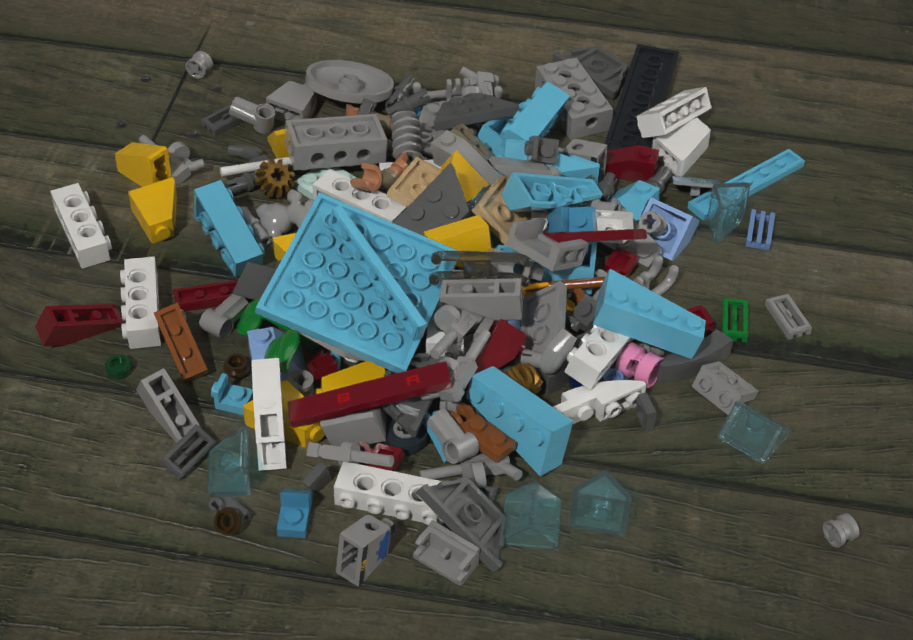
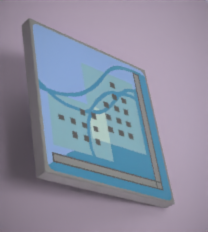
[671,176,721,196]

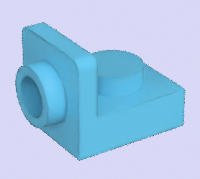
[211,373,253,415]

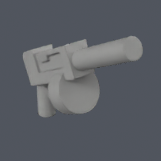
[459,66,494,127]
[139,135,206,184]
[430,305,484,359]
[421,329,491,402]
[306,441,394,467]
[419,454,522,488]

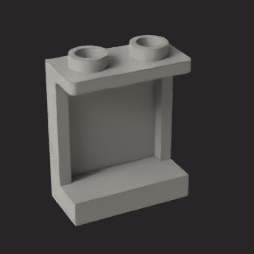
[506,218,589,271]

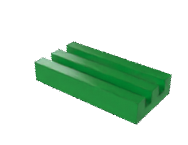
[721,298,748,343]

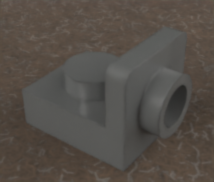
[524,135,559,164]
[565,293,597,332]

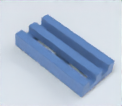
[745,209,775,251]

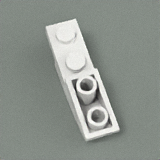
[251,358,287,471]
[553,380,646,425]

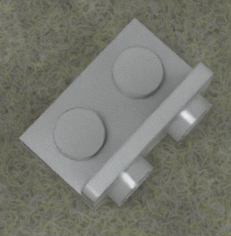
[692,361,759,416]

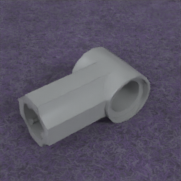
[229,97,275,134]
[199,294,249,339]
[427,408,479,464]

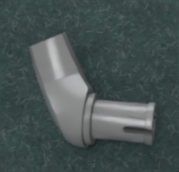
[521,328,577,374]

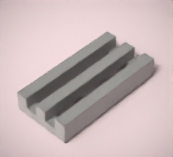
[765,294,812,340]

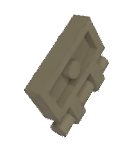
[450,123,496,162]

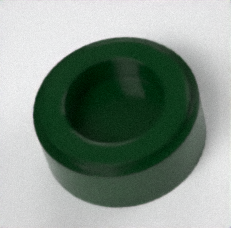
[105,354,133,380]

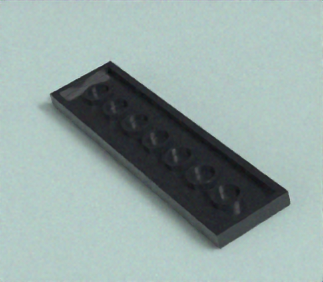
[604,44,679,151]

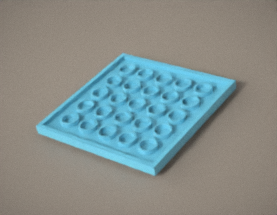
[255,192,461,373]

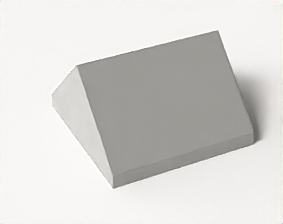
[320,407,387,446]

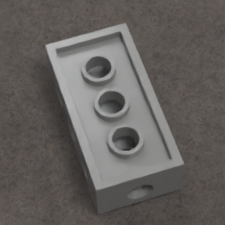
[535,58,613,140]
[285,114,387,171]

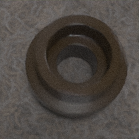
[224,354,250,378]
[214,507,242,536]

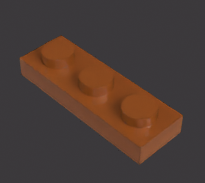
[154,302,209,383]

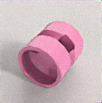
[615,342,664,388]

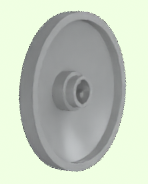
[305,60,394,104]

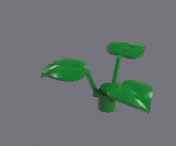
[237,298,320,373]

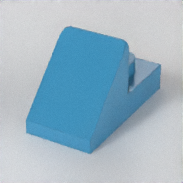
[547,207,596,233]
[277,488,314,538]

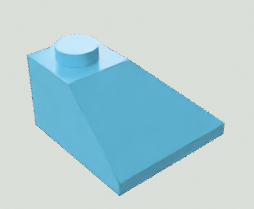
[608,180,660,223]

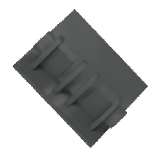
[233,260,281,300]

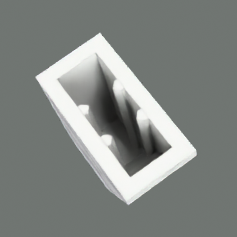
[652,118,711,177]

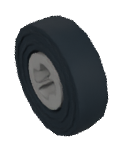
[383,415,429,455]

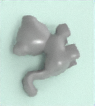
[256,189,314,242]

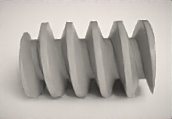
[391,111,422,161]

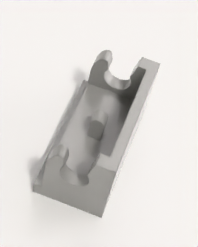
[413,520,480,586]

